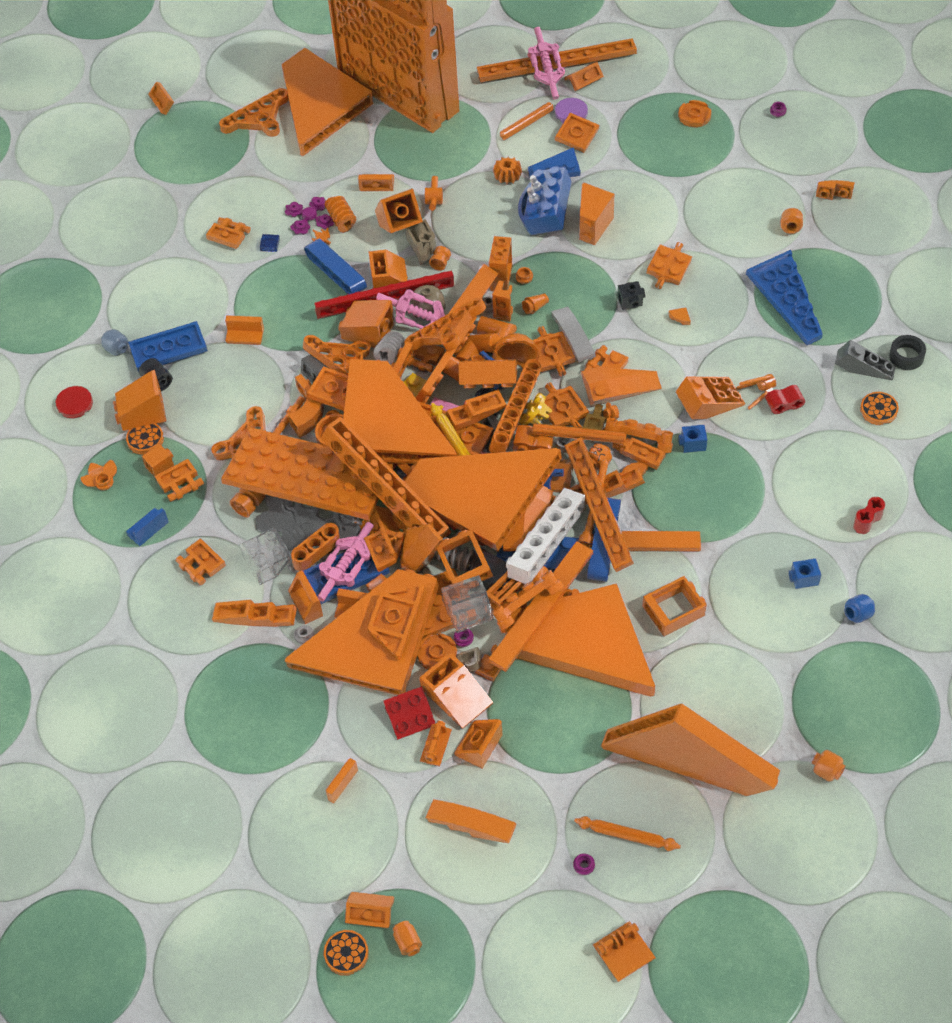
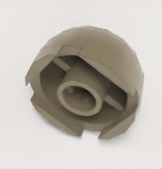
[410,285,446,321]

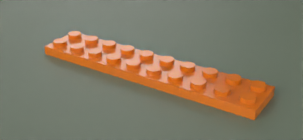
[307,366,493,455]

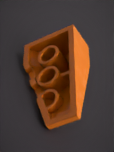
[581,367,662,407]
[503,486,553,551]
[400,523,443,574]

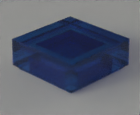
[260,234,280,252]

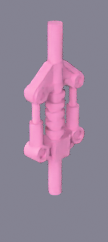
[527,27,565,100]
[376,290,445,329]
[317,522,373,602]

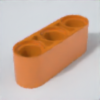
[291,523,340,571]

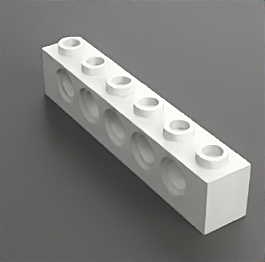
[506,488,585,584]

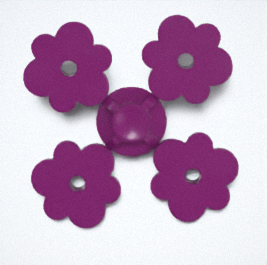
[285,197,334,235]

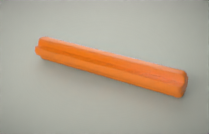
[500,102,554,140]

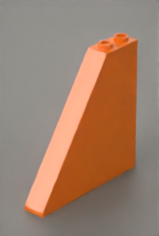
[282,48,373,156]
[343,359,456,464]
[403,448,562,551]
[285,569,439,695]
[499,583,655,697]
[601,703,780,796]

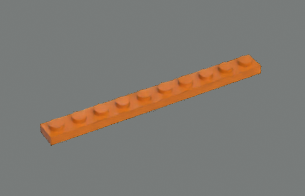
[477,38,637,82]

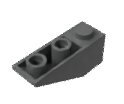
[835,340,896,381]

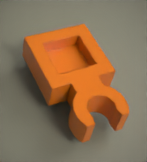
[475,644,501,682]

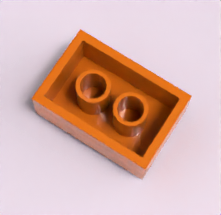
[459,359,517,388]

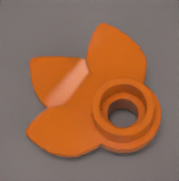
[80,460,117,490]

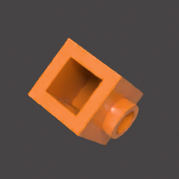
[141,444,174,477]

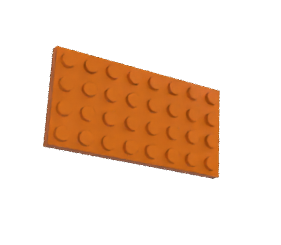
[221,427,394,520]

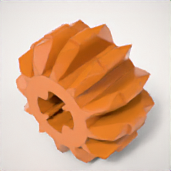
[493,156,522,184]

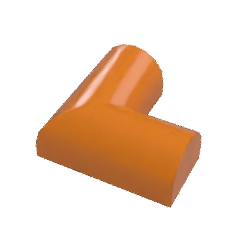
[477,316,517,353]
[455,333,501,361]

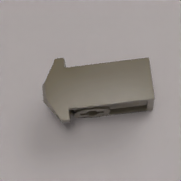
[405,219,436,265]

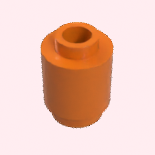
[393,921,422,957]

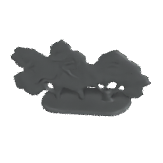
[256,495,360,562]

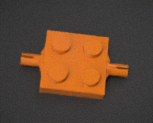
[646,242,692,289]
[532,326,575,377]
[544,382,589,428]

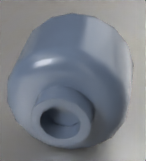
[101,329,128,356]

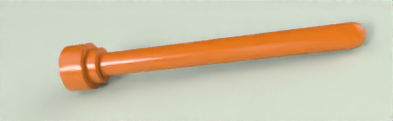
[578,460,608,548]

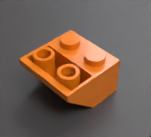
[369,249,408,288]

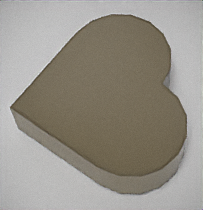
[457,647,482,672]

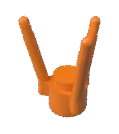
[736,374,776,410]

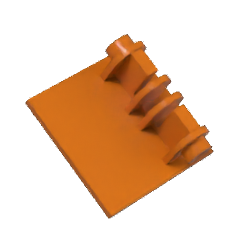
[593,921,656,982]

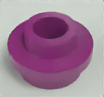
[770,101,787,117]
[453,627,474,647]
[573,853,595,875]

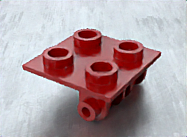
[383,686,435,740]

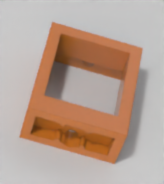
[489,236,513,291]
[437,529,493,593]
[642,576,707,637]

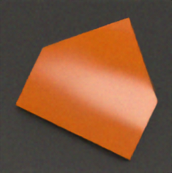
[364,527,405,572]

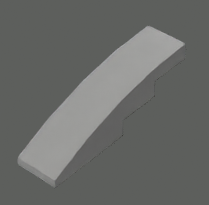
[551,307,596,362]

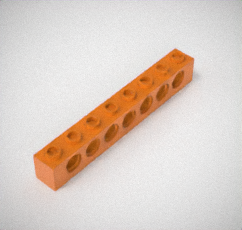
[321,417,449,537]

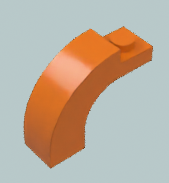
[288,374,324,438]

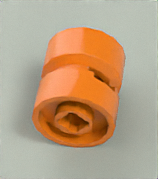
[230,488,266,518]

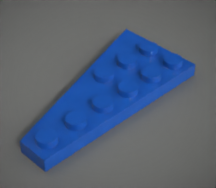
[746,249,823,345]

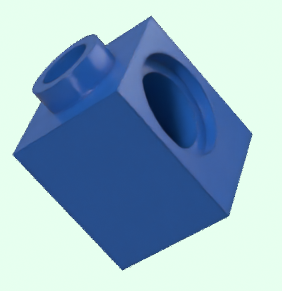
[678,425,708,453]
[789,558,821,589]

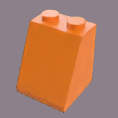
[579,182,615,245]
[375,188,423,233]
[338,300,395,348]
[113,370,167,431]

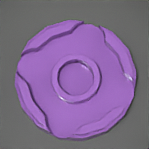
[555,98,588,123]

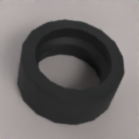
[889,335,927,370]

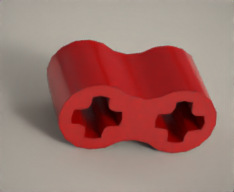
[765,385,806,414]
[853,497,885,534]

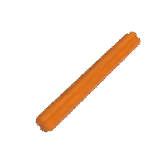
[532,423,627,444]

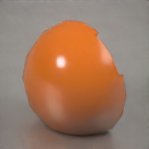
[492,333,540,369]

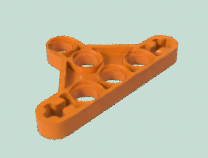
[219,88,289,137]
[404,298,486,351]
[302,335,371,375]
[211,406,266,460]

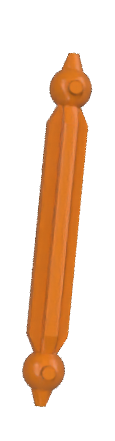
[574,816,681,851]

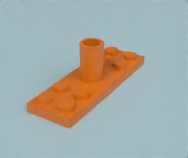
[416,317,477,403]

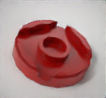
[55,386,93,419]

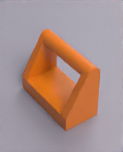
[288,571,323,624]

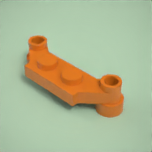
[603,418,673,453]
[492,570,564,630]

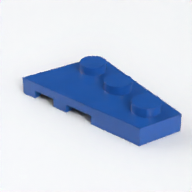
[528,147,581,178]

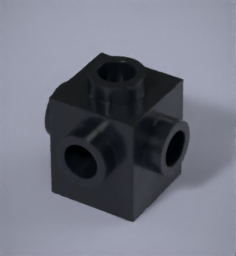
[617,281,646,310]

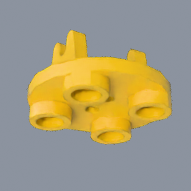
[519,392,552,425]

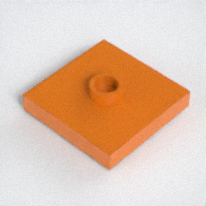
[555,113,600,153]

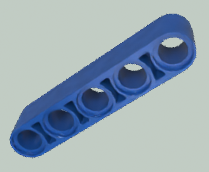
[304,238,367,295]
[587,498,621,582]

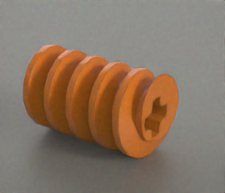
[324,196,357,233]

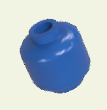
[844,594,875,623]

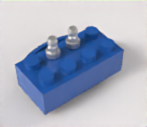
[518,166,572,235]

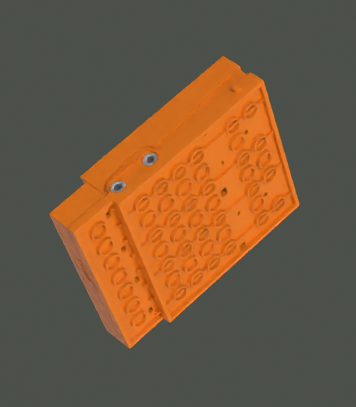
[328,0,460,133]

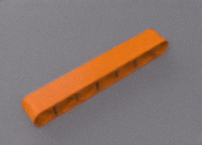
[489,359,542,453]

